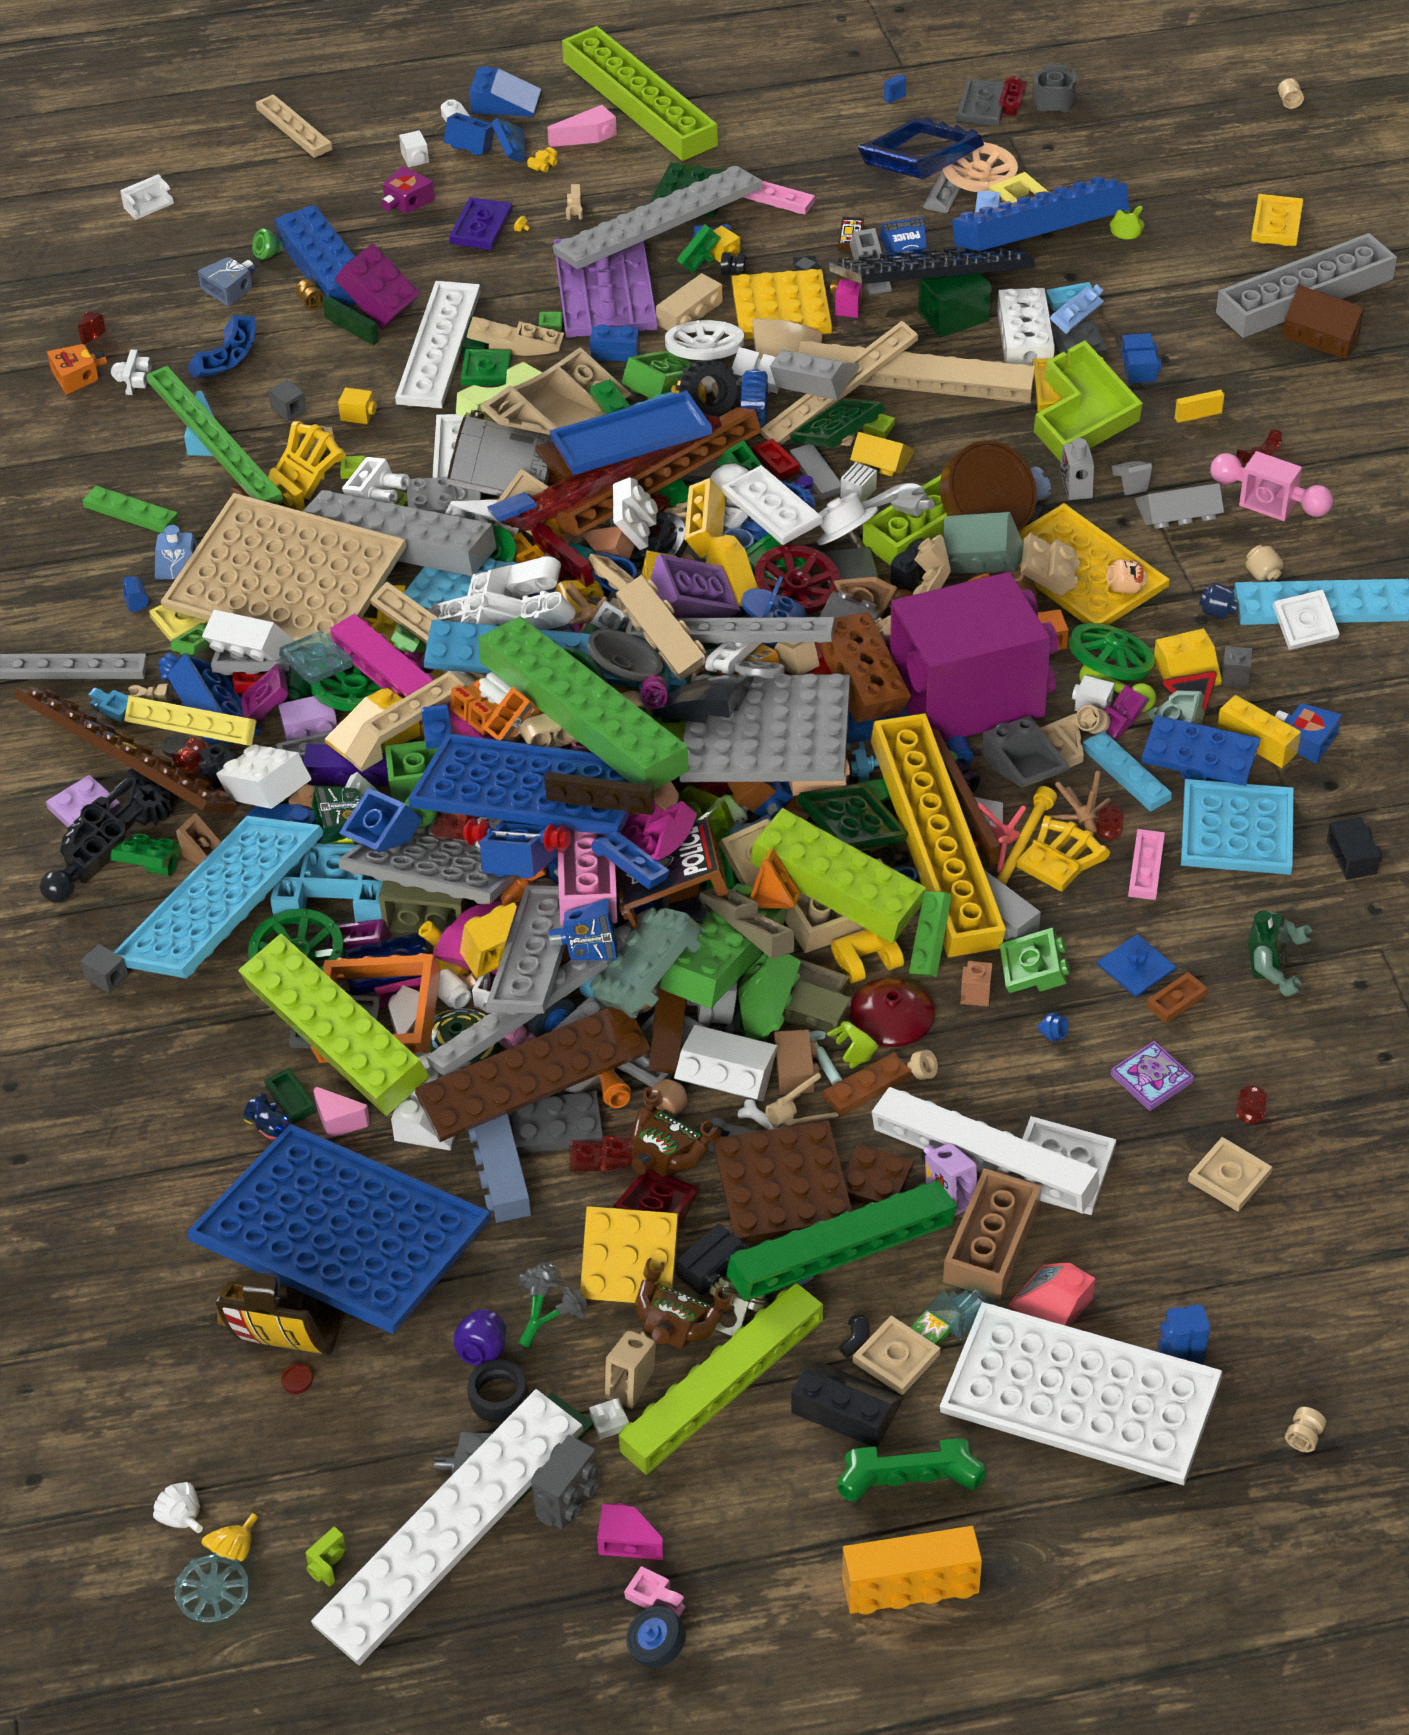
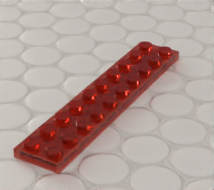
[499,414,722,531]

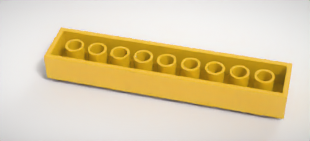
[871,713,1006,958]

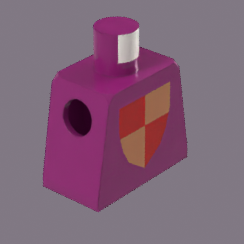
[381,166,435,213]

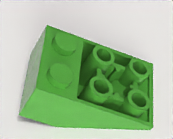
[738,953,801,1042]

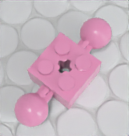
[1210,451,1333,521]

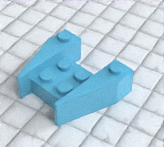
[271,843,383,924]

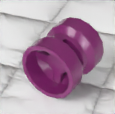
[641,675,668,709]

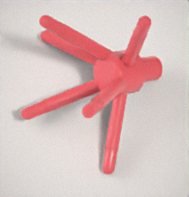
[974,803,1026,875]

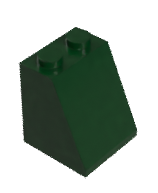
[918,273,992,338]

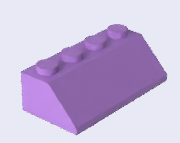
[650,554,740,618]

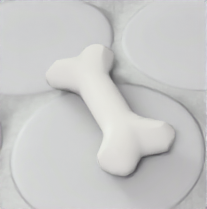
[738,1099,784,1130]

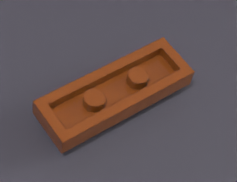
[823,1052,911,1117]

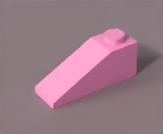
[547,105,617,147]

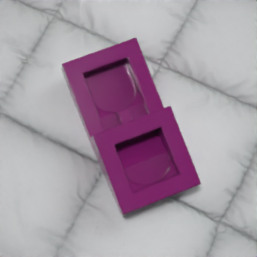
[1104,685,1149,741]

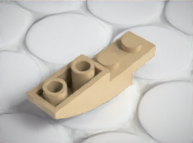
[467,316,564,356]

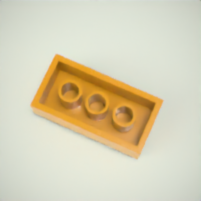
[842,1526,982,1614]

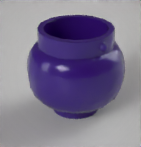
[453,1309,506,1366]

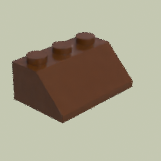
[1282,285,1364,360]

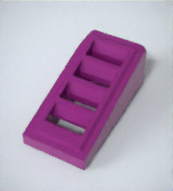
[328,919,391,953]

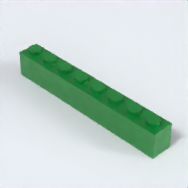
[727,1180,957,1302]

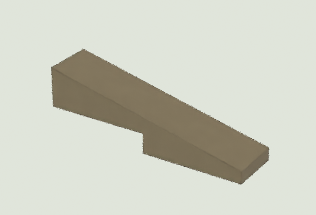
[700,888,794,959]

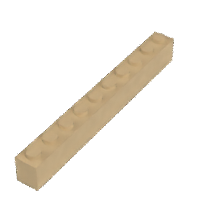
[799,341,1035,403]

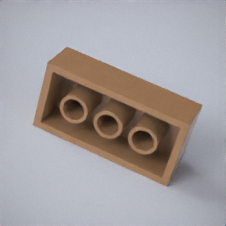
[943,1168,1041,1301]

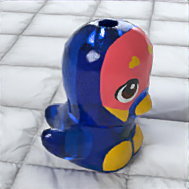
[243,1093,290,1140]

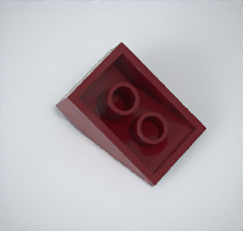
[613,1169,700,1234]

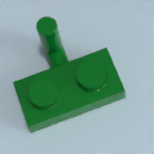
[677,224,721,273]

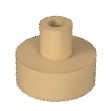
[907,1050,938,1080]

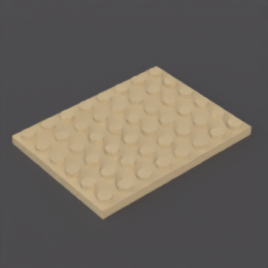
[161,493,407,657]

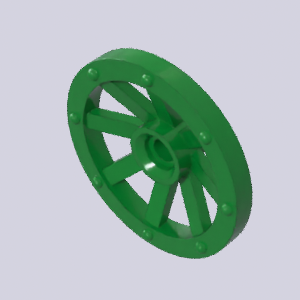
[1069,623,1155,681]
[310,654,382,711]
[248,909,344,971]

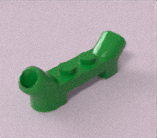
[836,1439,986,1502]

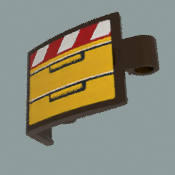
[215,1271,345,1355]

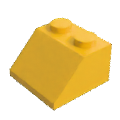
[850,432,915,477]
[1154,628,1222,686]

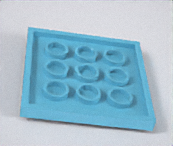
[404,558,518,610]
[1181,779,1293,875]

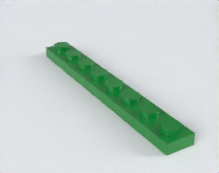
[590,379,689,511]

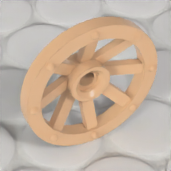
[942,142,1018,192]

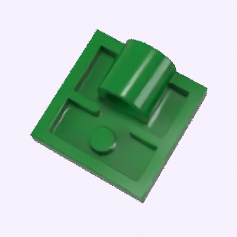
[111,834,182,877]

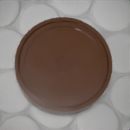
[940,441,1037,532]

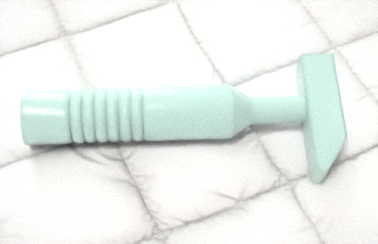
[809,1030,842,1085]

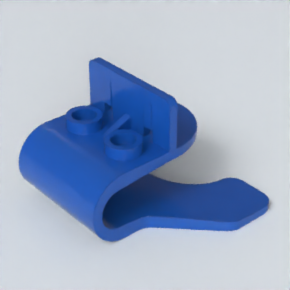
[719,576,807,649]

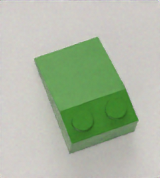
[621,350,692,400]

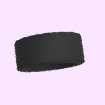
[467,1359,528,1422]

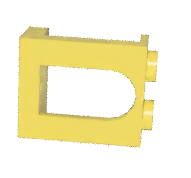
[989,172,1050,203]

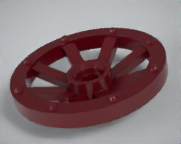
[754,544,840,614]

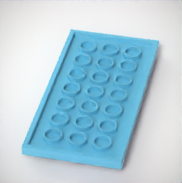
[114,816,323,978]

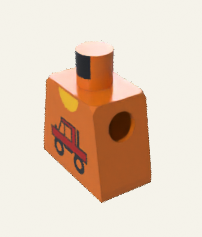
[47,344,107,395]

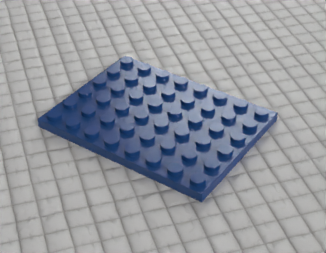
[187,1124,491,1334]

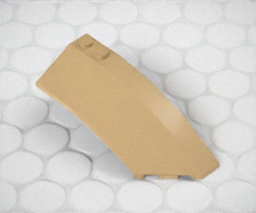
[480,347,631,435]

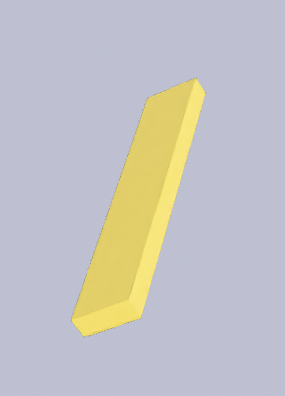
[124,696,256,746]

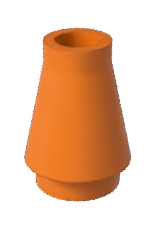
[599,1069,631,1108]

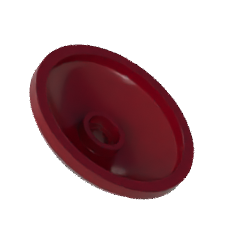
[850,977,935,1047]

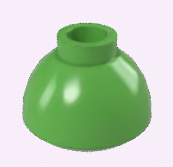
[252,228,282,260]

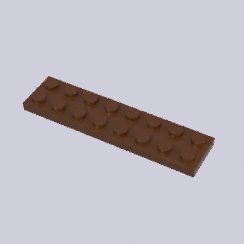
[415,1007,651,1142]

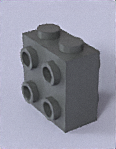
[531,1434,599,1530]

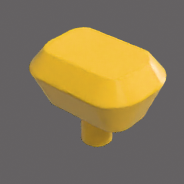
[513,216,530,232]

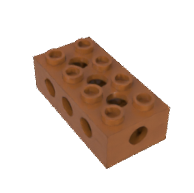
[817,611,911,723]

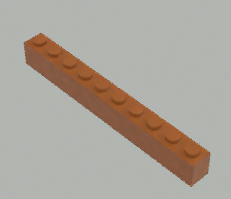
[552,407,762,536]

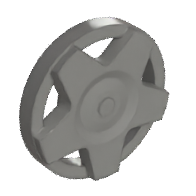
[735,661,785,678]

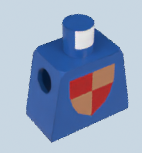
[1275,704,1342,764]

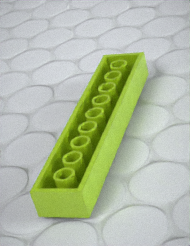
[562,26,718,161]

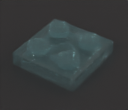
[279,630,353,685]

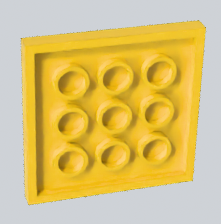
[731,269,832,340]

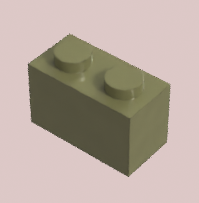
[785,980,851,1039]

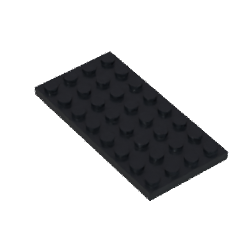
[829,246,1035,284]

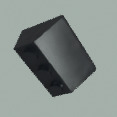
[791,1361,903,1449]

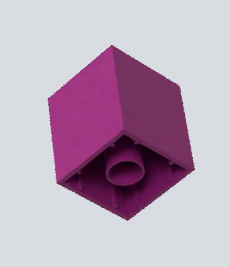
[890,572,1059,741]

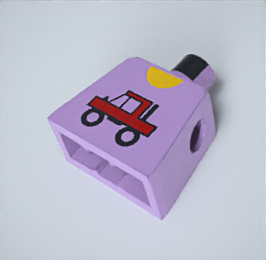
[921,1143,977,1216]

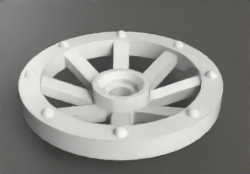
[665,320,744,360]

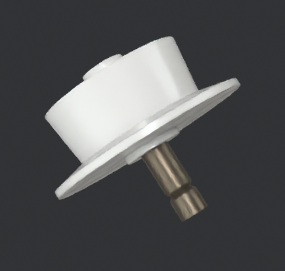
[817,493,878,548]

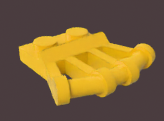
[276,421,346,500]
[1017,815,1110,892]

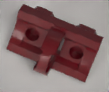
[999,76,1027,116]

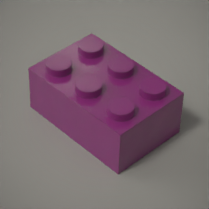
[334,243,421,330]

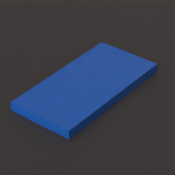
[549,391,712,475]

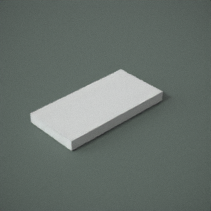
[722,465,822,545]

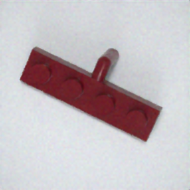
[530,519,594,587]

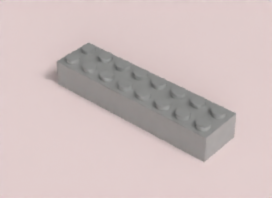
[1216,233,1397,338]
[302,490,496,576]

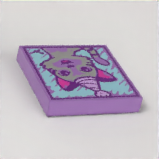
[1111,1041,1194,1111]

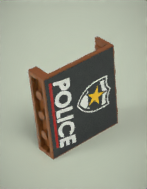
[615,817,729,929]

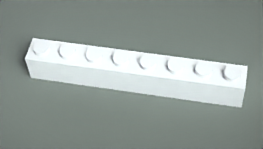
[872,1087,1100,1214]

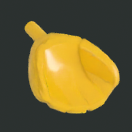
[202,1513,258,1562]

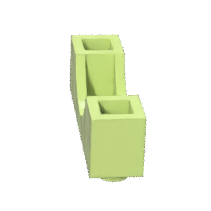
[456,362,542,417]

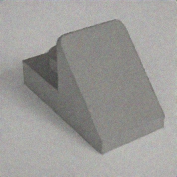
[1112,461,1152,495]

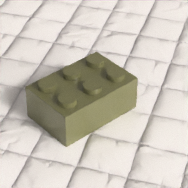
[378,880,471,937]

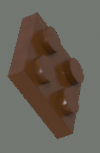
[843,1144,913,1205]

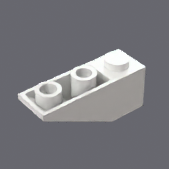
[445,500,520,536]

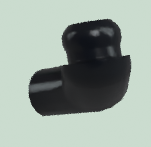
[839,1315,870,1358]

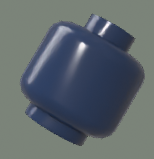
[1199,583,1239,620]

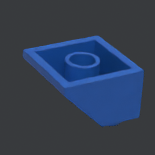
[339,787,422,853]

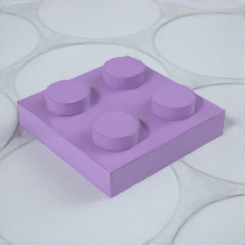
[46,775,121,827]

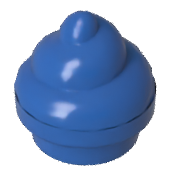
[158,653,179,681]
[1037,1013,1068,1042]

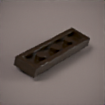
[544,772,656,815]

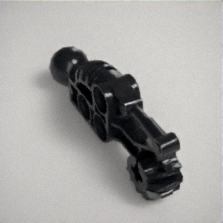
[39,769,172,903]

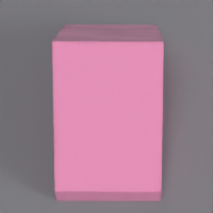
[313,1087,370,1139]

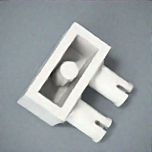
[342,457,410,504]

